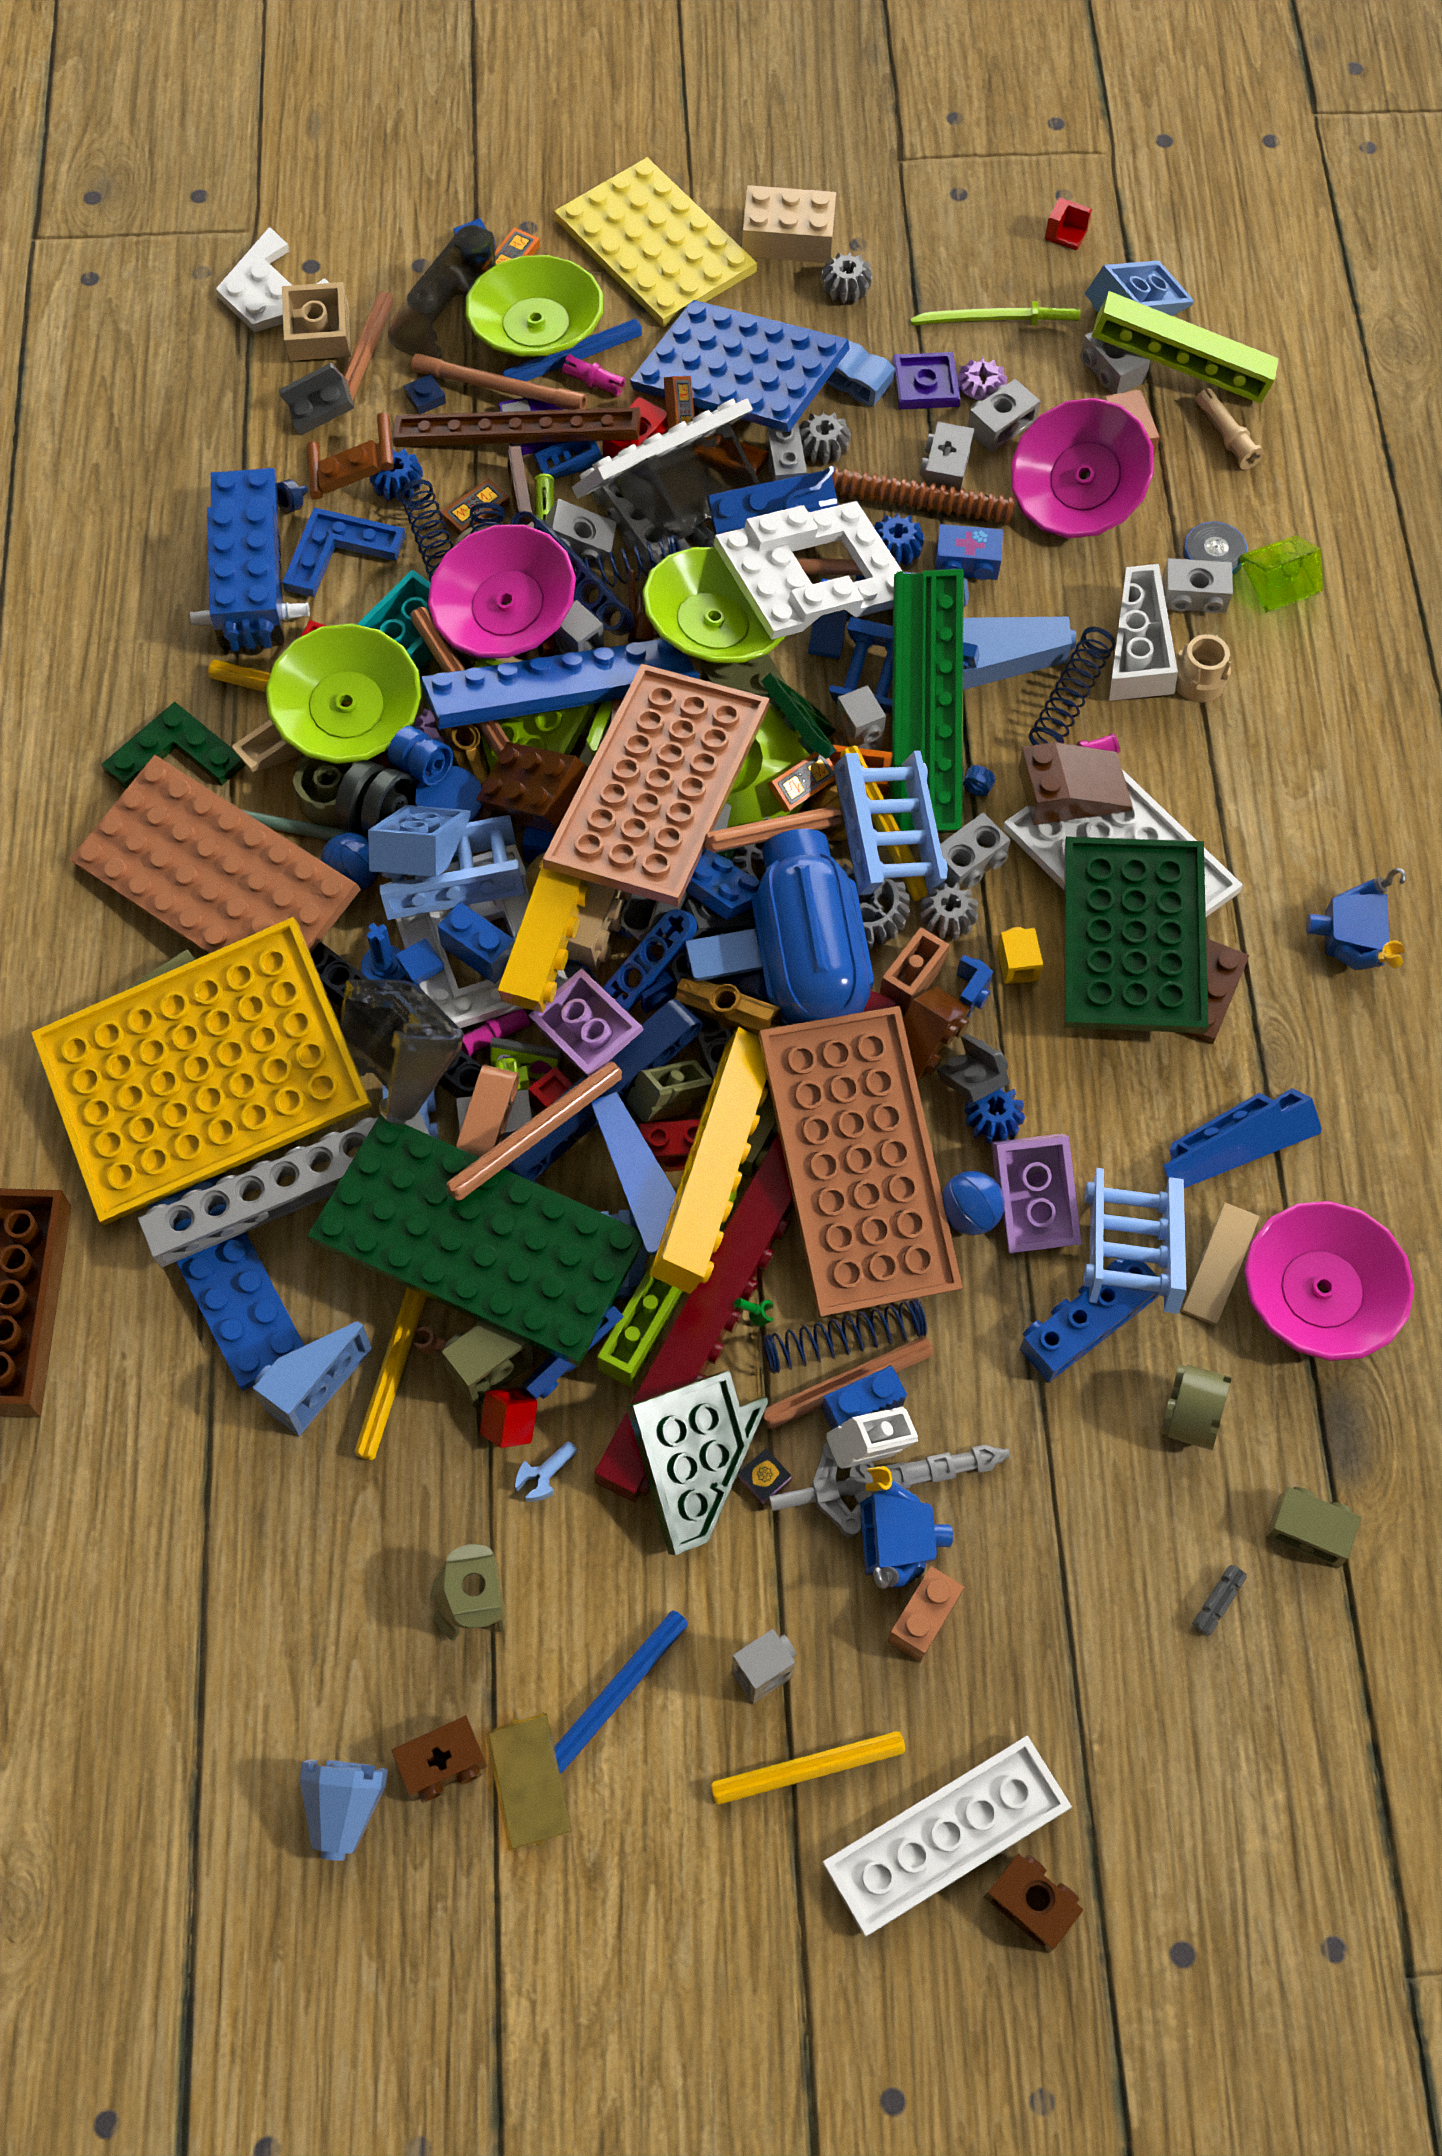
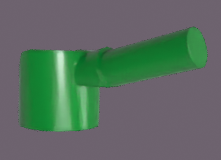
[734,1298,774,1327]

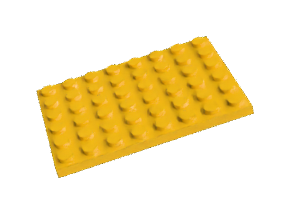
[31,917,372,1225]

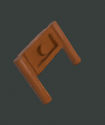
[307,412,394,499]

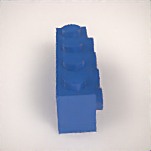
[1019,1258,1159,1383]

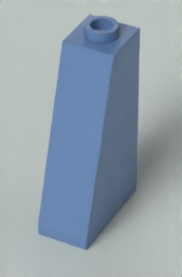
[963,617,1076,690]

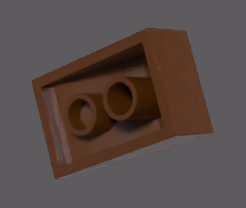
[1019,742,1133,825]

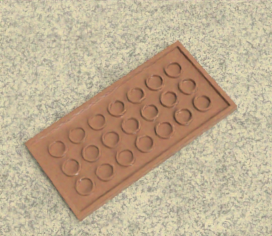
[543,664,770,907]
[70,755,361,954]
[758,1006,963,1318]

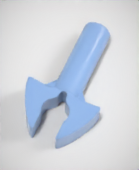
[515,1441,577,1502]

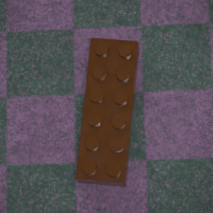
[0,1188,72,1418]

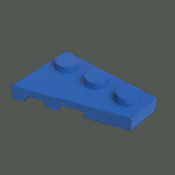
[518,1306,624,1399]

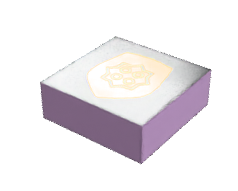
[738,1448,792,1504]

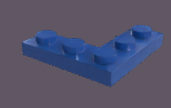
[282,507,406,597]

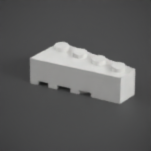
[1109,564,1178,701]

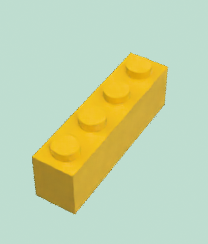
[498,864,591,1013]

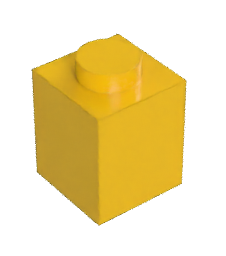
[997,927,1043,984]

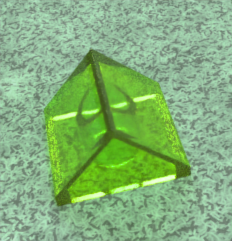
[1239,535,1323,613]

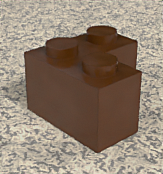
[903,986,971,1080]

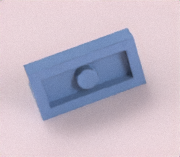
[685,929,763,981]

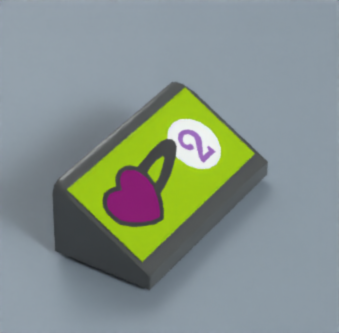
[489,1037,564,1081]

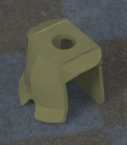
[430,1544,506,1640]

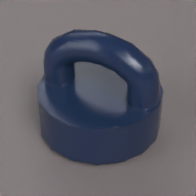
[277,479,309,513]

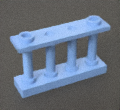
[833,751,948,895]
[380,815,525,920]
[1083,1168,1186,1314]

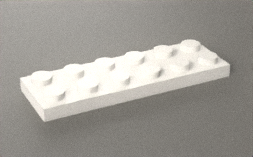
[572,398,753,499]
[822,1735,1072,1937]

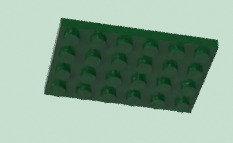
[1064,836,1209,1033]

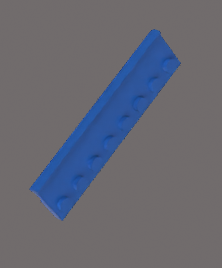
[422,638,700,729]

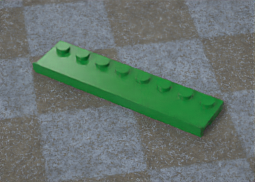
[891,569,964,833]

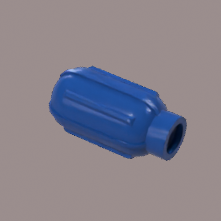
[752,829,874,1025]

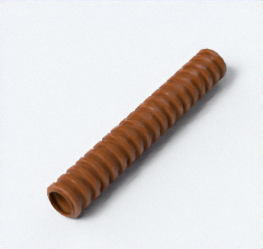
[832,467,1015,525]

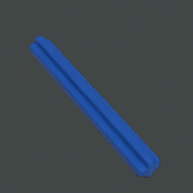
[502,319,642,381]
[553,1610,687,1773]

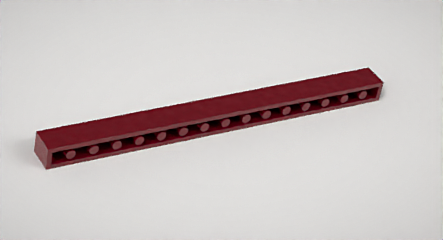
[594,990,896,1503]

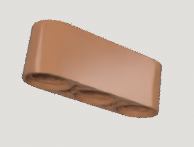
[456,1065,520,1158]

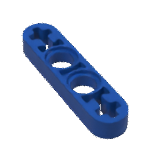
[603,909,697,1013]

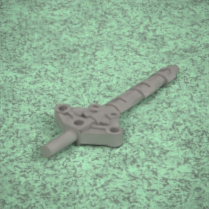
[768,1442,1010,1538]

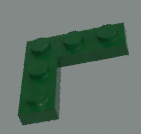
[761,672,836,760]
[101,701,246,789]

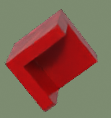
[1045,197,1092,250]
[528,1067,573,1114]
[480,1387,538,1448]

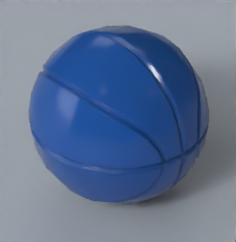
[320,833,379,892]
[942,1171,1005,1235]

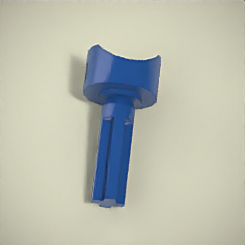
[361,923,409,994]

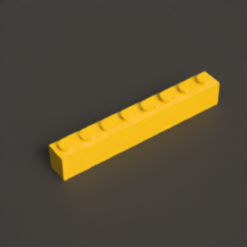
[649,1027,769,1294]

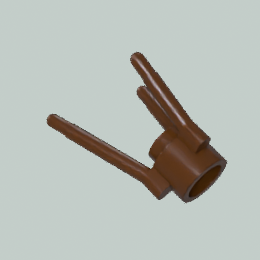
[627,570,660,643]

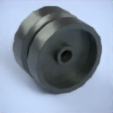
[335,760,416,838]

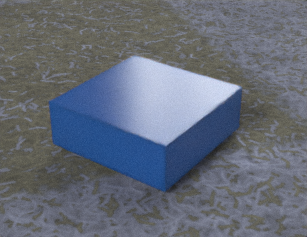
[395,938,445,986]

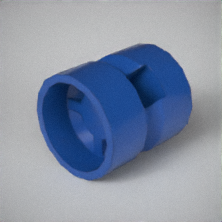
[388,726,453,786]

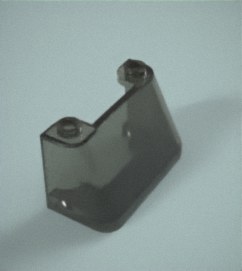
[387,225,496,359]
[614,423,760,541]
[339,980,464,1124]

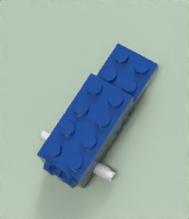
[190,468,310,656]

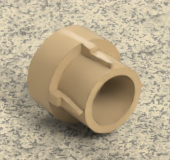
[1175,634,1231,702]

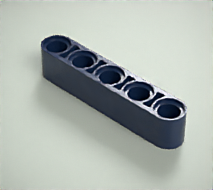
[510,511,635,636]

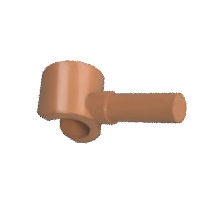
[414,1327,447,1355]

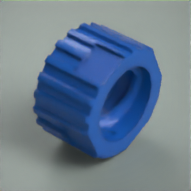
[963,765,996,797]

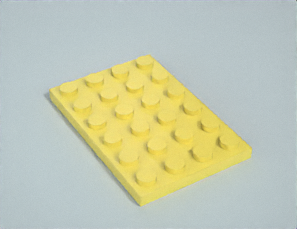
[554,157,757,328]

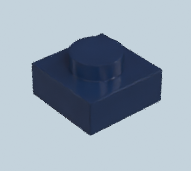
[404,374,446,414]

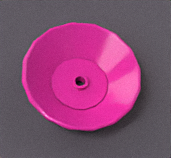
[1011,398,1154,539]
[428,524,576,658]
[1244,1201,1415,1361]

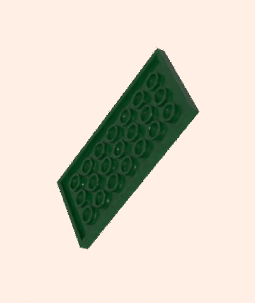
[307,1113,644,1367]

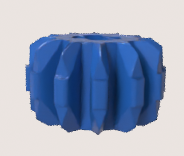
[369,448,423,503]
[874,512,924,566]
[964,1087,1025,1144]

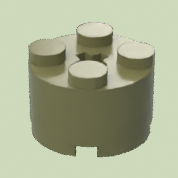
[293,756,357,828]
[1161,1364,1232,1451]

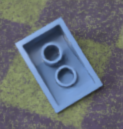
[1085,261,1195,316]
[368,805,470,881]
[253,1321,372,1437]

